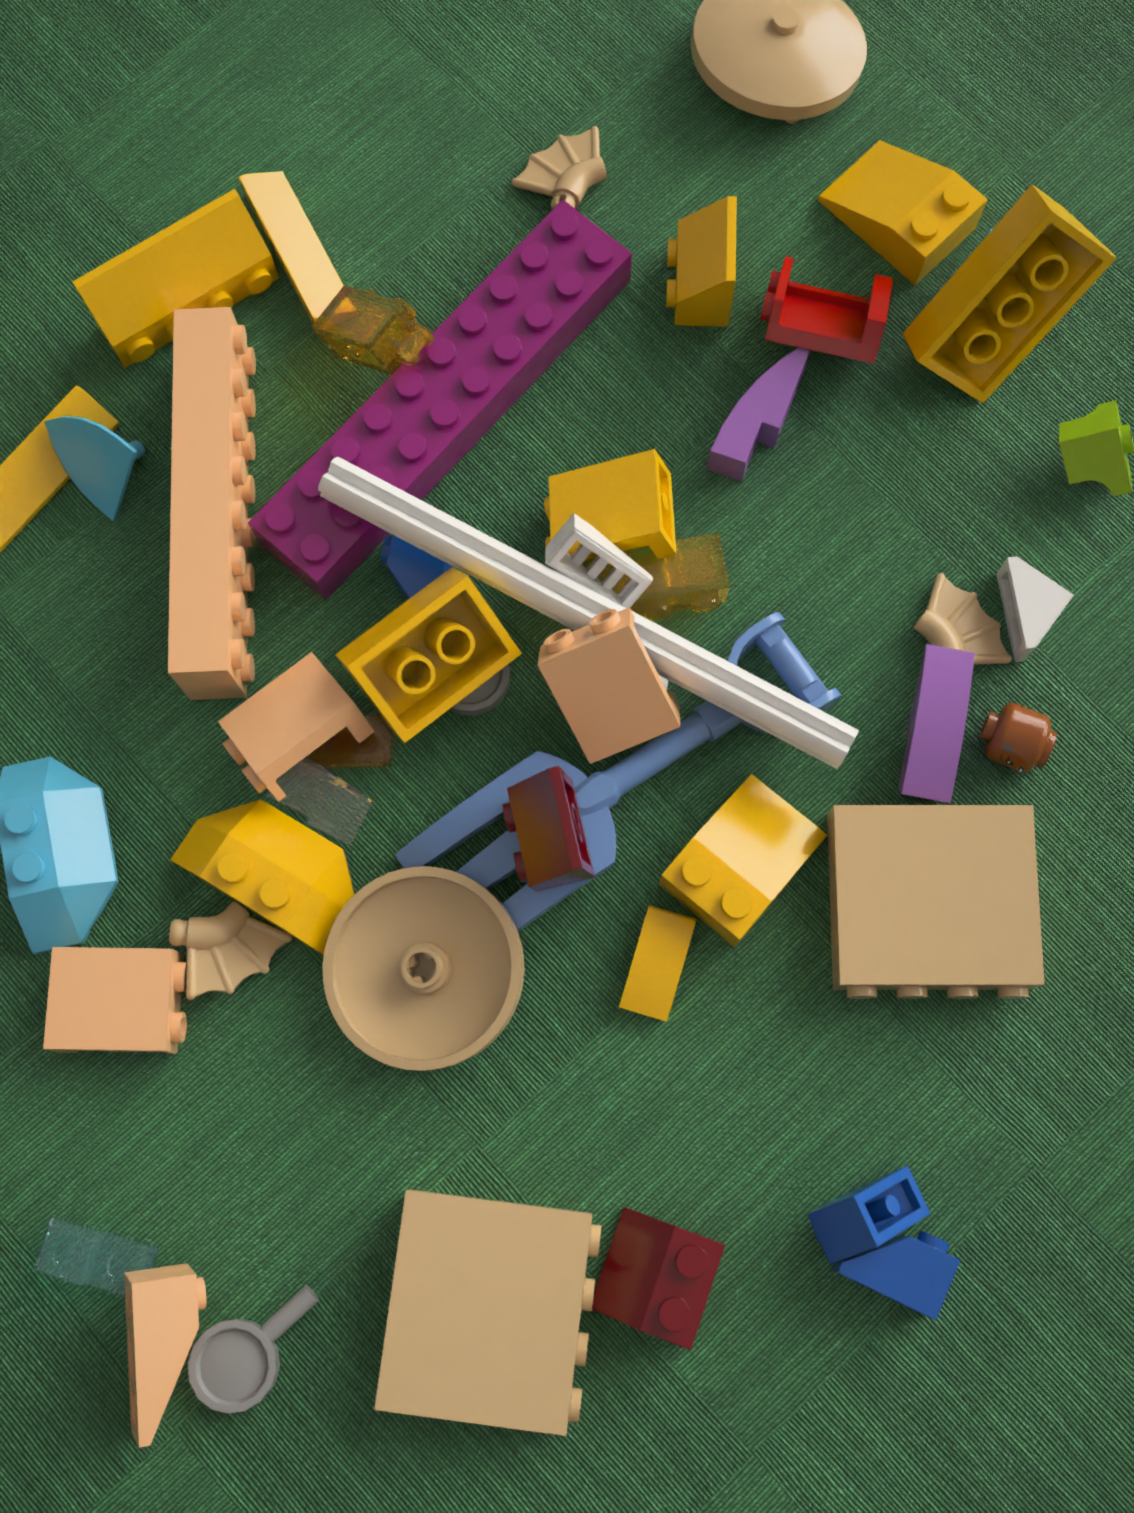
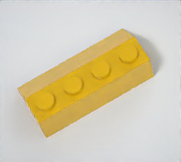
[902,184,1117,403]
[72,189,279,368]

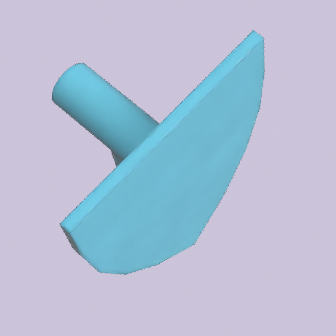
[44,416,145,521]

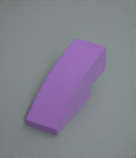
[707,347,810,482]
[897,643,975,803]

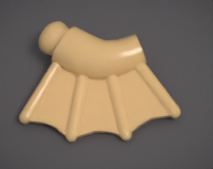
[512,126,607,210]
[913,573,1012,665]
[169,901,292,1000]

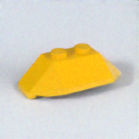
[170,799,354,955]

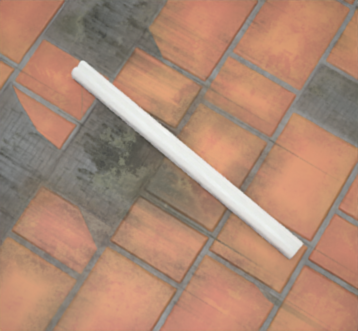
[318,457,859,769]

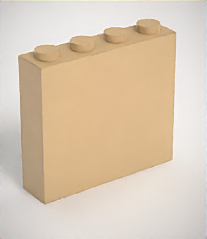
[827,805,1045,999]
[374,1189,602,1436]

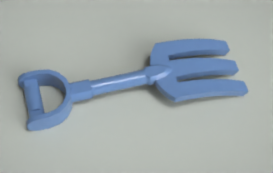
[395,612,842,932]

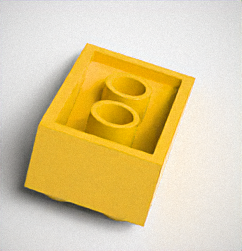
[818,140,988,285]
[659,774,827,947]

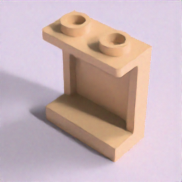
[537,608,680,764]
[218,652,375,802]
[43,947,187,1054]

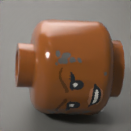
[979,702,1057,773]

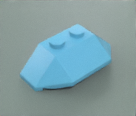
[0,756,119,955]

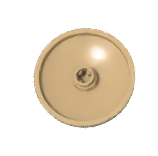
[691,0,867,120]
[322,866,524,1071]

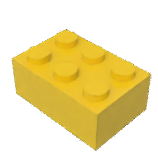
[335,567,522,743]

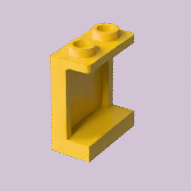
[544,449,676,561]

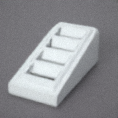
[545,513,653,608]

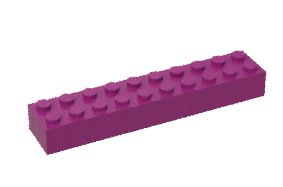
[248,200,632,601]

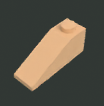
[124,1263,206,1448]

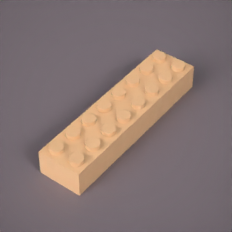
[168,307,256,700]

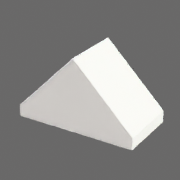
[996,556,1074,663]

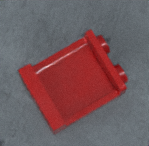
[760,256,893,364]

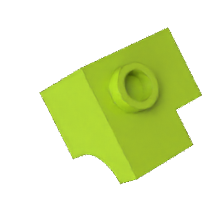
[1059,400,1134,497]

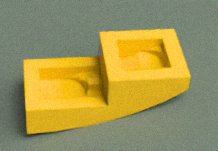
[619,905,696,1022]

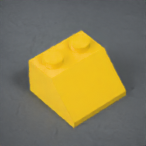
[666,196,737,327]

